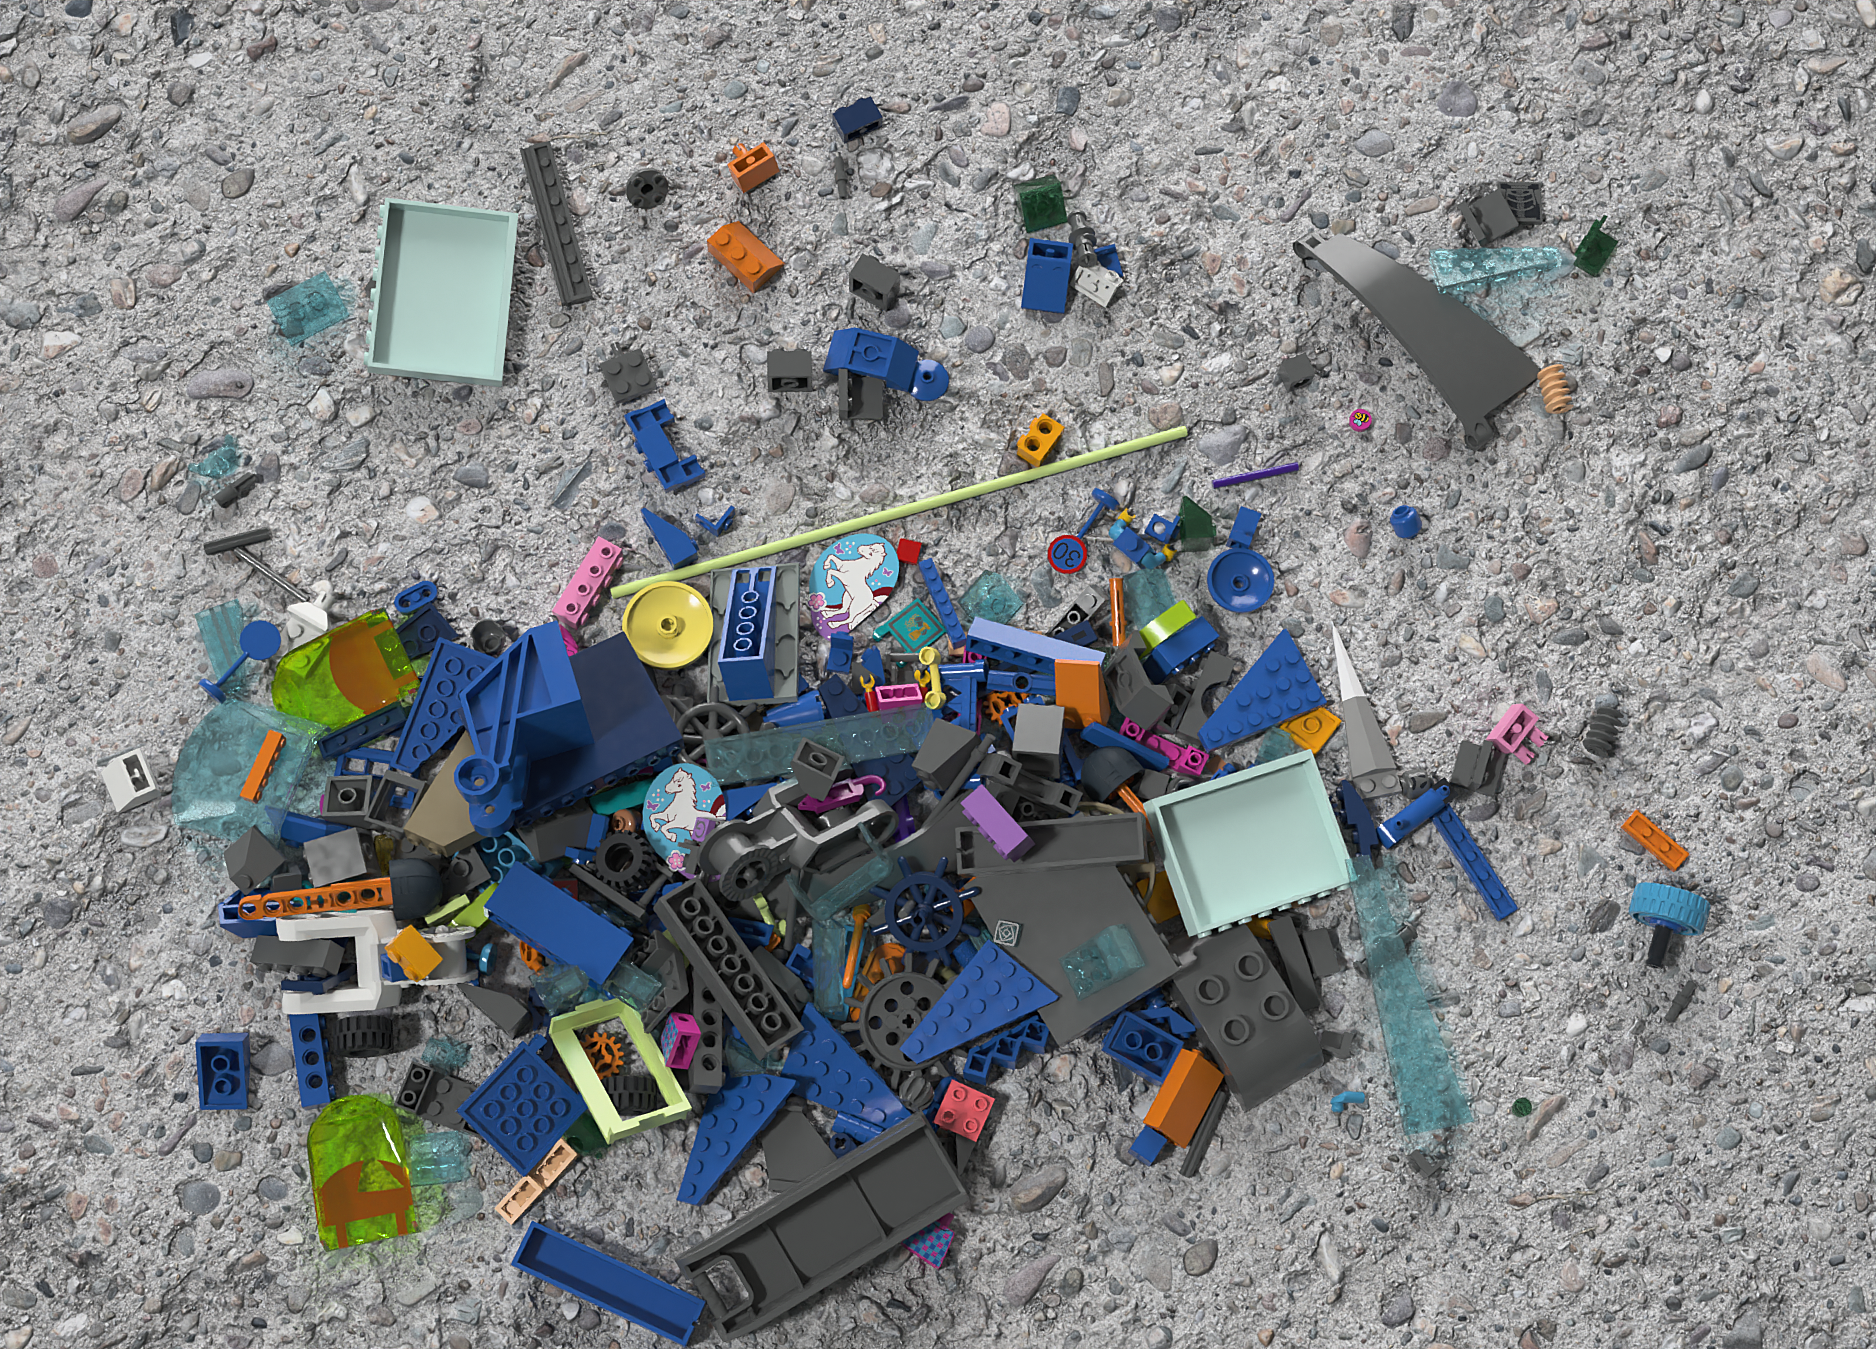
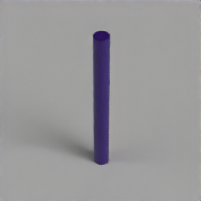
[1211,462,1299,489]

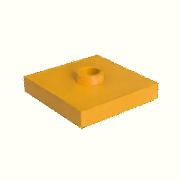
[1135,870,1181,924]

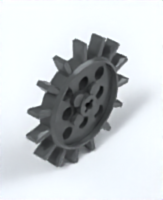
[840,953,968,1089]

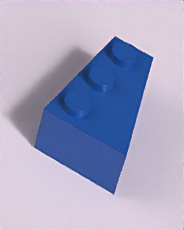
[1142,616,1220,685]

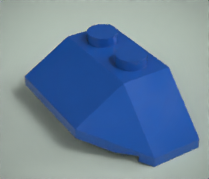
[265,805,354,849]
[218,887,311,938]

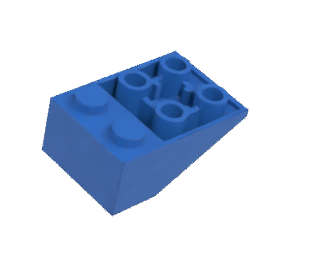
[1021,238,1073,314]
[722,783,777,821]

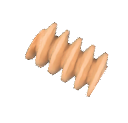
[1537,364,1574,414]

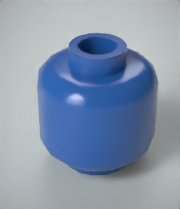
[1390,505,1422,539]

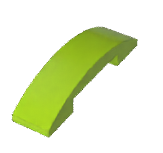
[1138,600,1197,663]

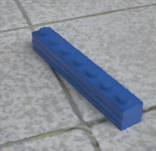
[919,558,967,649]

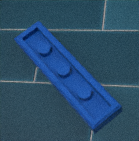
[1080,722,1170,772]

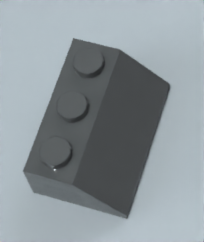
[516,798,593,865]

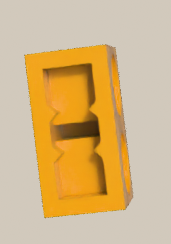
[1016,413,1065,467]

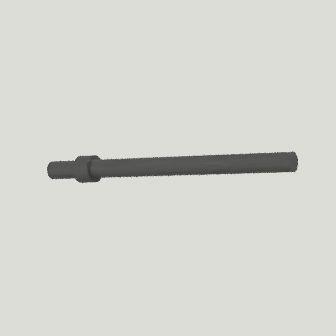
[919,734,995,830]

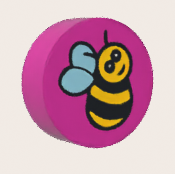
[1349,409,1372,432]

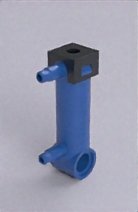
[1375,777,1459,850]

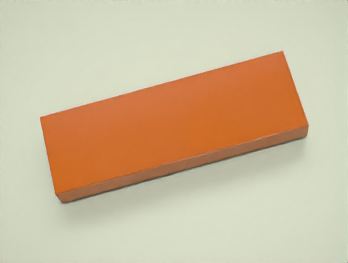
[1620,809,1689,872]

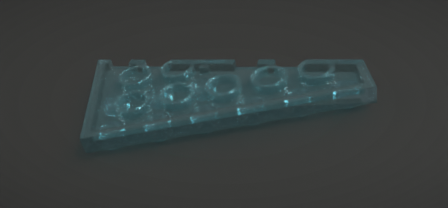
[1428,246,1562,294]

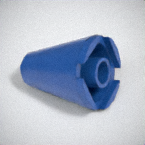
[763,690,827,735]

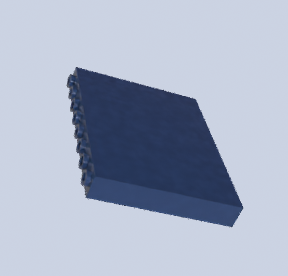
[456,631,685,829]

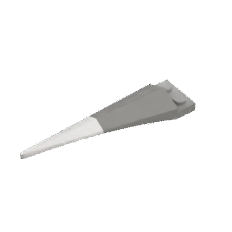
[1332,626,1402,802]

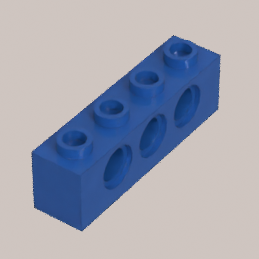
[289,1013,337,1111]

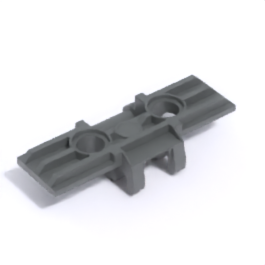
[852,651,960,694]

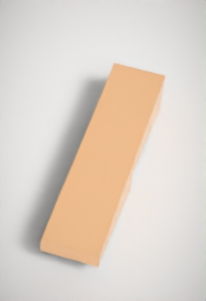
[494,1137,582,1225]

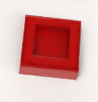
[896,538,922,566]

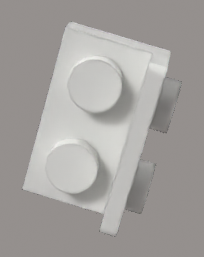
[1069,258,1124,308]

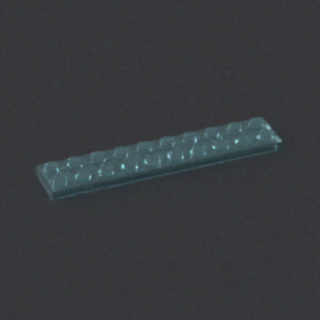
[703,702,934,787]

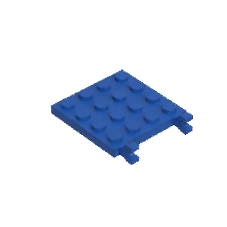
[456,1034,588,1177]

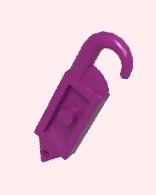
[798,775,886,814]

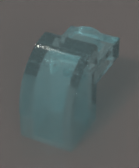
[1253,727,1290,766]

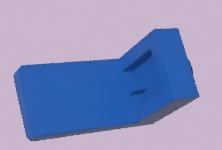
[565,813,609,865]

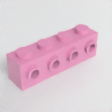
[552,536,624,630]

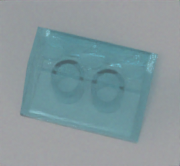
[266,271,350,347]
[1122,569,1179,634]

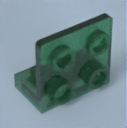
[1573,215,1618,278]

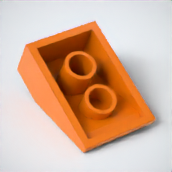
[1055,659,1111,729]

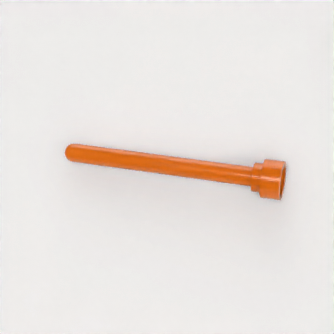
[842,904,872,989]

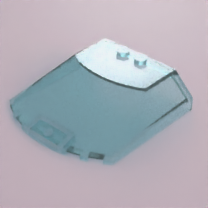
[171,698,332,853]

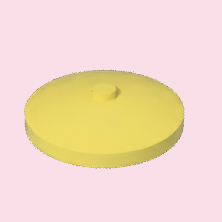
[622,581,714,671]

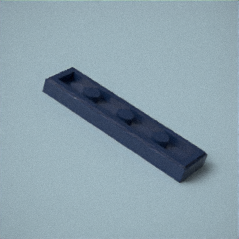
[316,701,408,762]

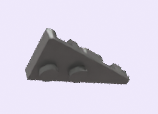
[422,844,493,918]

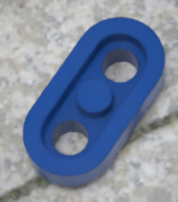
[394,581,438,615]

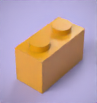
[384,925,443,983]

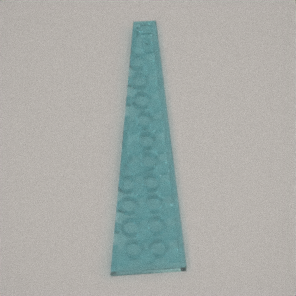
[1345,855,1474,1135]

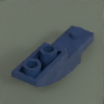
[1335,780,1379,873]

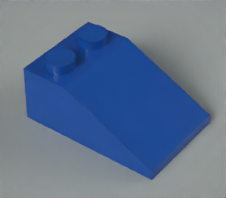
[1101,1009,1184,1086]
[195,1033,251,1110]

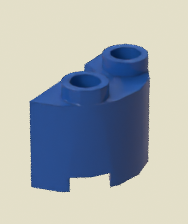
[785,943,837,993]

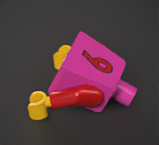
[860,670,931,734]

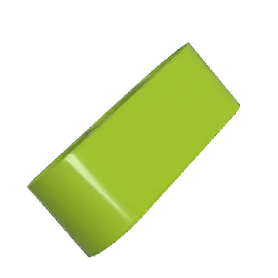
[448,882,500,944]

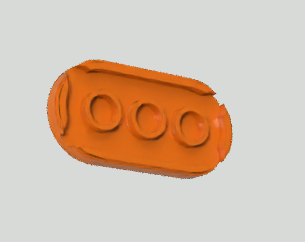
[849,943,905,1023]

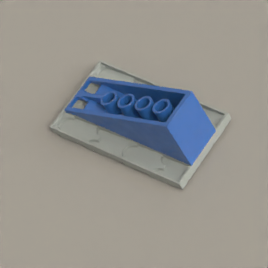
[707,563,801,707]

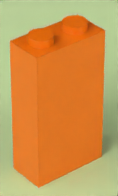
[1143,1049,1224,1149]

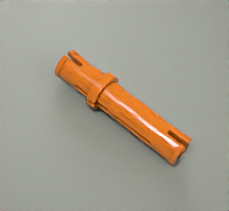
[1109,578,1127,646]

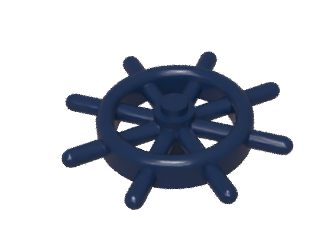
[869,856,981,966]

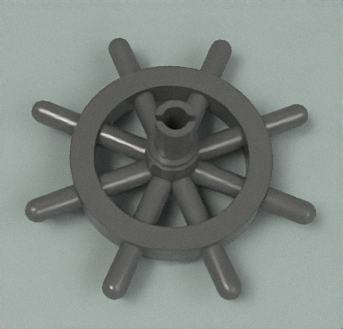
[670,684,772,785]

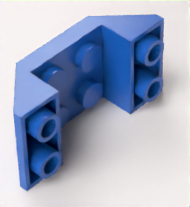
[823,327,919,392]

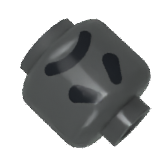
[1399,768,1434,800]

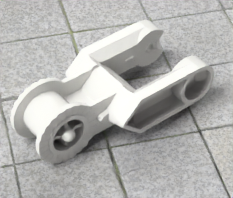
[276,909,478,1014]

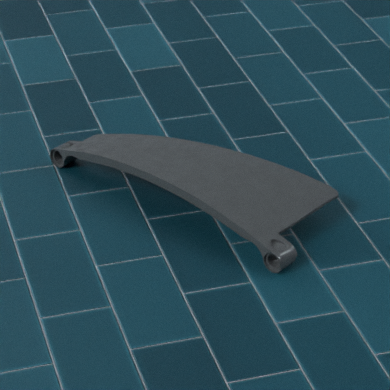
[1292,231,1540,451]

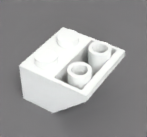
[101,748,161,814]

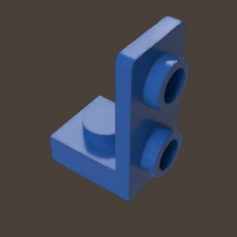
[1226,506,1261,549]
[827,631,854,675]

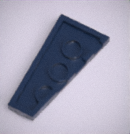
[378,602,460,670]

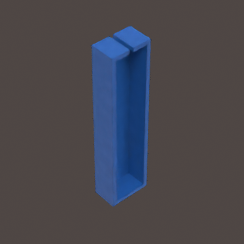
[511,1221,707,1348]

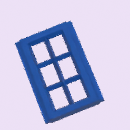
[334,747,422,810]

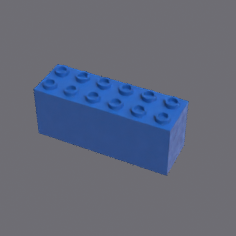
[483,860,634,993]

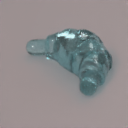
[188,434,237,480]

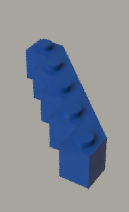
[963,1014,1103,1086]

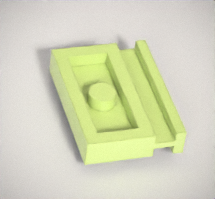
[424,894,471,928]

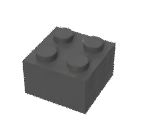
[849,253,900,312]
[767,349,812,392]

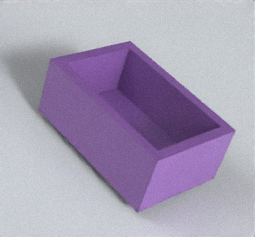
[961,784,1035,863]

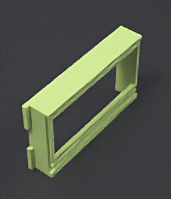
[549,994,692,1145]

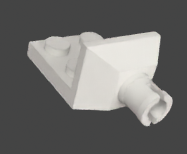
[270,591,337,679]

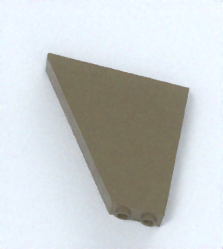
[403,730,495,857]

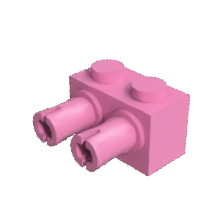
[1486,704,1548,765]

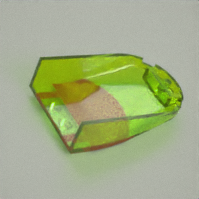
[271,607,421,736]
[307,1095,421,1252]

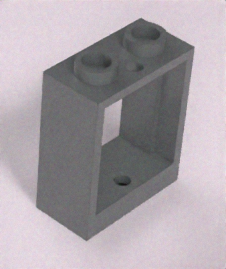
[364,770,430,840]

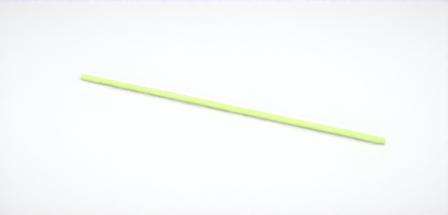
[610,426,1188,599]

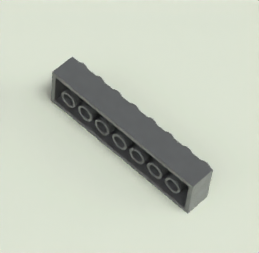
[653,876,804,1061]

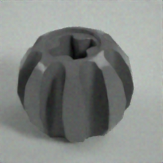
[899,1076,934,1112]

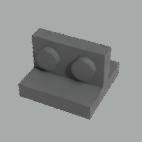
[1449,740,1506,797]

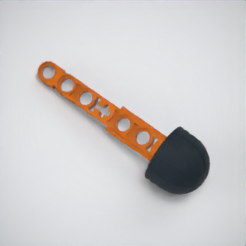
[1081,746,1153,833]
[238,858,443,921]

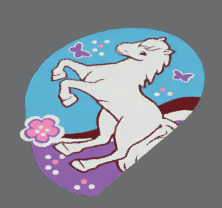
[806,534,899,641]
[643,763,726,882]

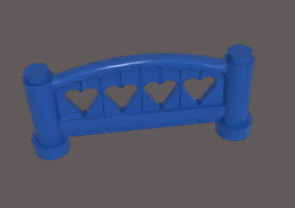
[924,659,989,791]

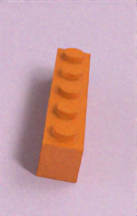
[239,730,287,804]

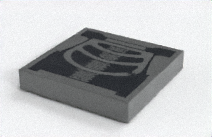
[1497,181,1543,225]

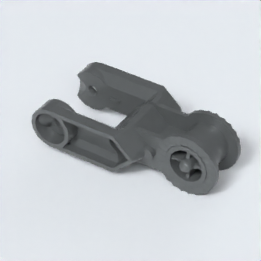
[696,759,899,901]

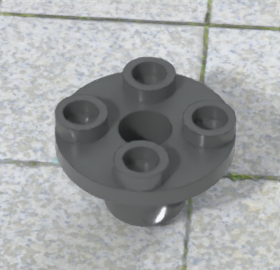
[625,168,668,209]

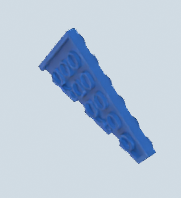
[900,939,1060,1065]
[780,1001,914,1130]
[676,1065,800,1207]

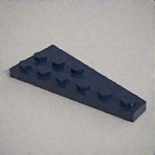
[818,674,922,807]

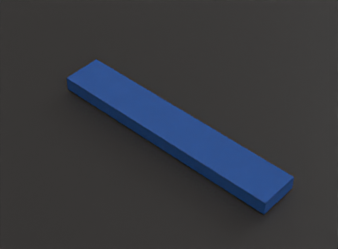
[1430,804,1518,921]

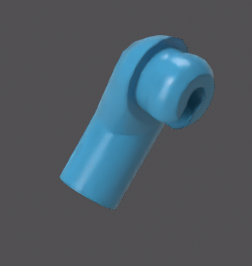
[1330,1091,1365,1113]

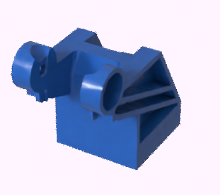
[454,620,595,837]

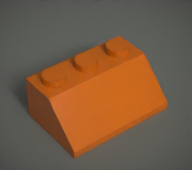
[707,221,785,293]

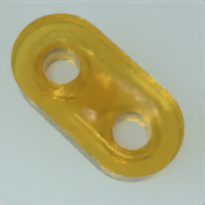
[374,834,394,877]

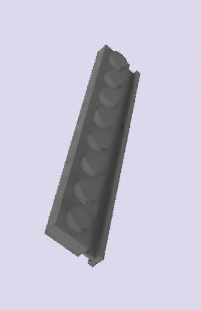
[519,141,593,306]

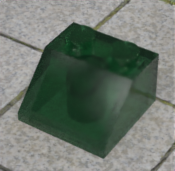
[1013,174,1068,233]
[1178,496,1216,553]

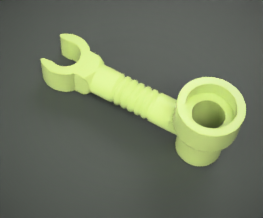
[753,892,786,939]

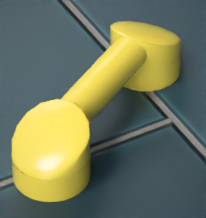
[919,646,946,710]

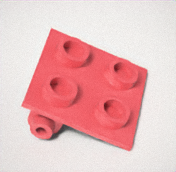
[933,1080,995,1142]

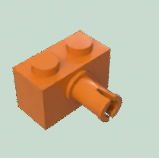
[727,142,780,194]

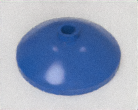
[1207,548,1274,613]

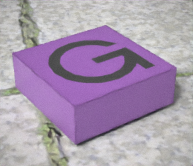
[691,817,716,842]

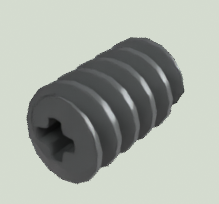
[1582,706,1624,758]

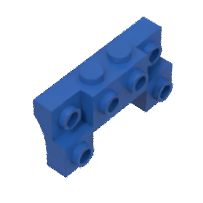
[624,399,706,494]

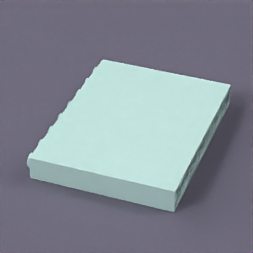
[363,198,518,387]
[1143,749,1358,938]

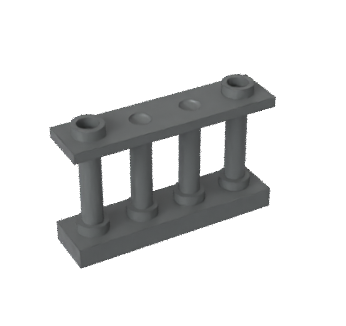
[569,829,679,926]

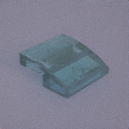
[410,1131,461,1187]

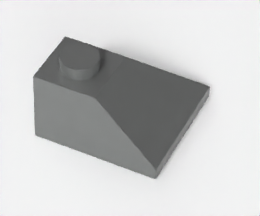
[790,737,845,802]
[322,775,375,829]
[223,824,287,895]

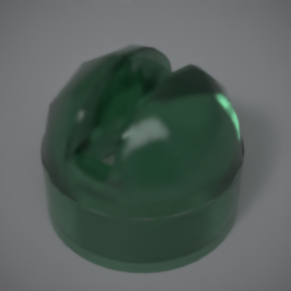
[1511,1098,1532,1118]

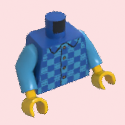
[1109,508,1177,571]

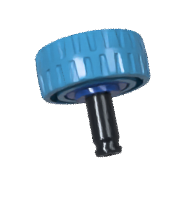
[1629,882,1711,969]

